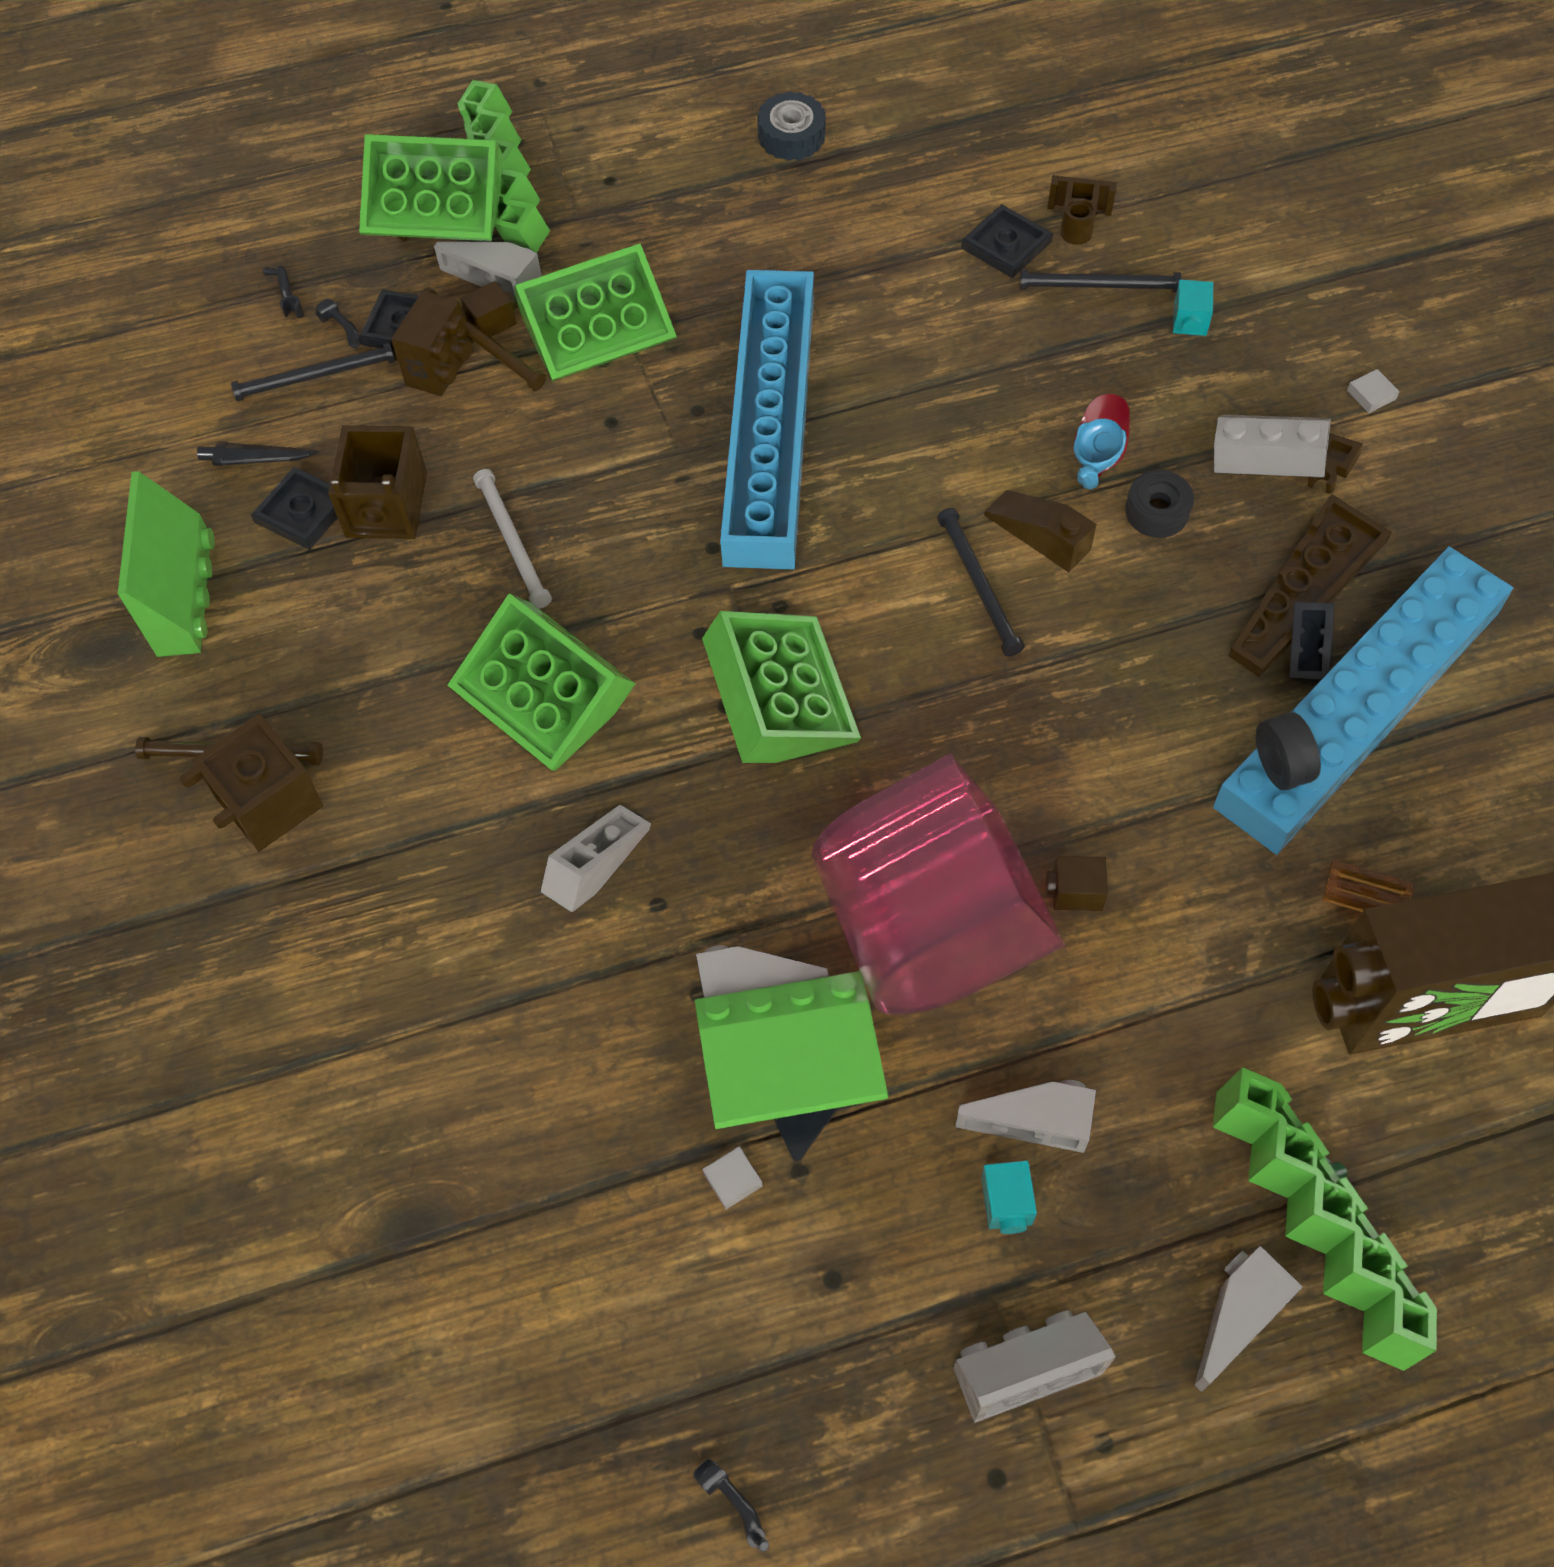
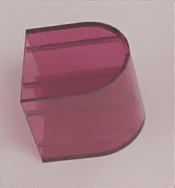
[811,753,1066,1015]

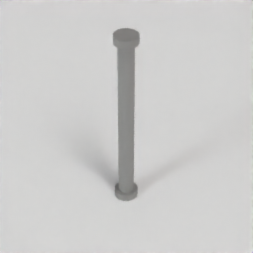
[473,469,552,609]

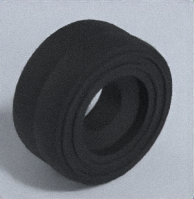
[1125,470,1194,538]
[1255,712,1321,790]

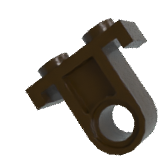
[1047,175,1117,245]

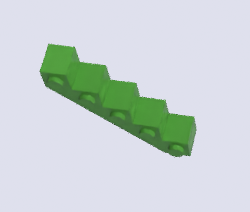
[458,80,550,253]
[1213,1067,1437,1371]

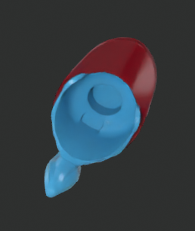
[1073,394,1130,490]

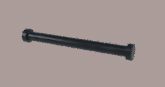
[1019,269,1181,293]
[231,342,395,402]
[937,508,1025,657]

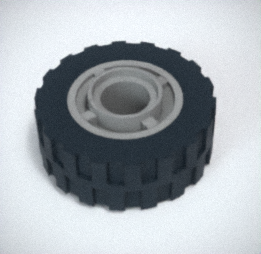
[757,91,826,161]

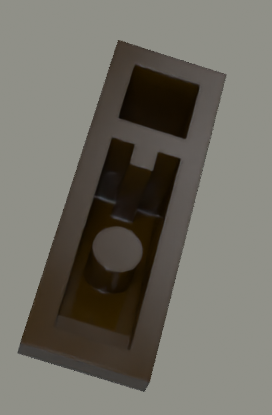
[984,490,1097,572]

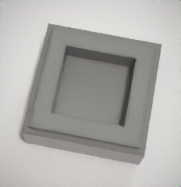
[1347,369,1399,413]
[702,1146,763,1209]

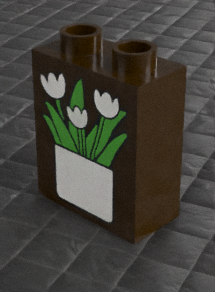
[1312,872,1554,1055]

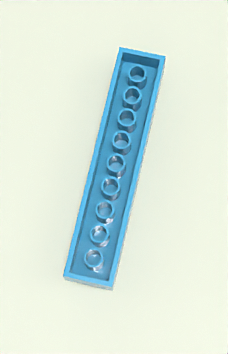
[720,270,814,569]
[1213,546,1514,855]

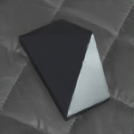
[1289,602,1335,679]

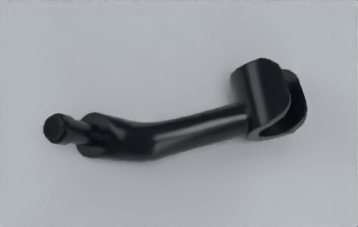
[263,265,304,318]
[315,299,361,349]
[693,1459,769,1552]

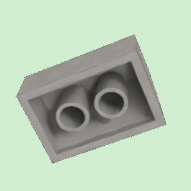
[1214,415,1331,477]
[954,1310,1115,1423]

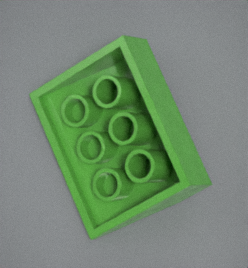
[359,134,503,241]
[515,243,677,381]
[118,471,215,657]
[447,593,636,771]
[702,611,861,763]
[695,971,888,1129]

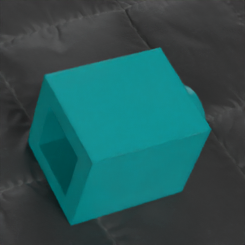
[1173,279,1213,336]
[981,1161,1037,1234]

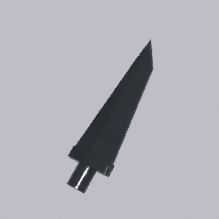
[197,441,321,466]

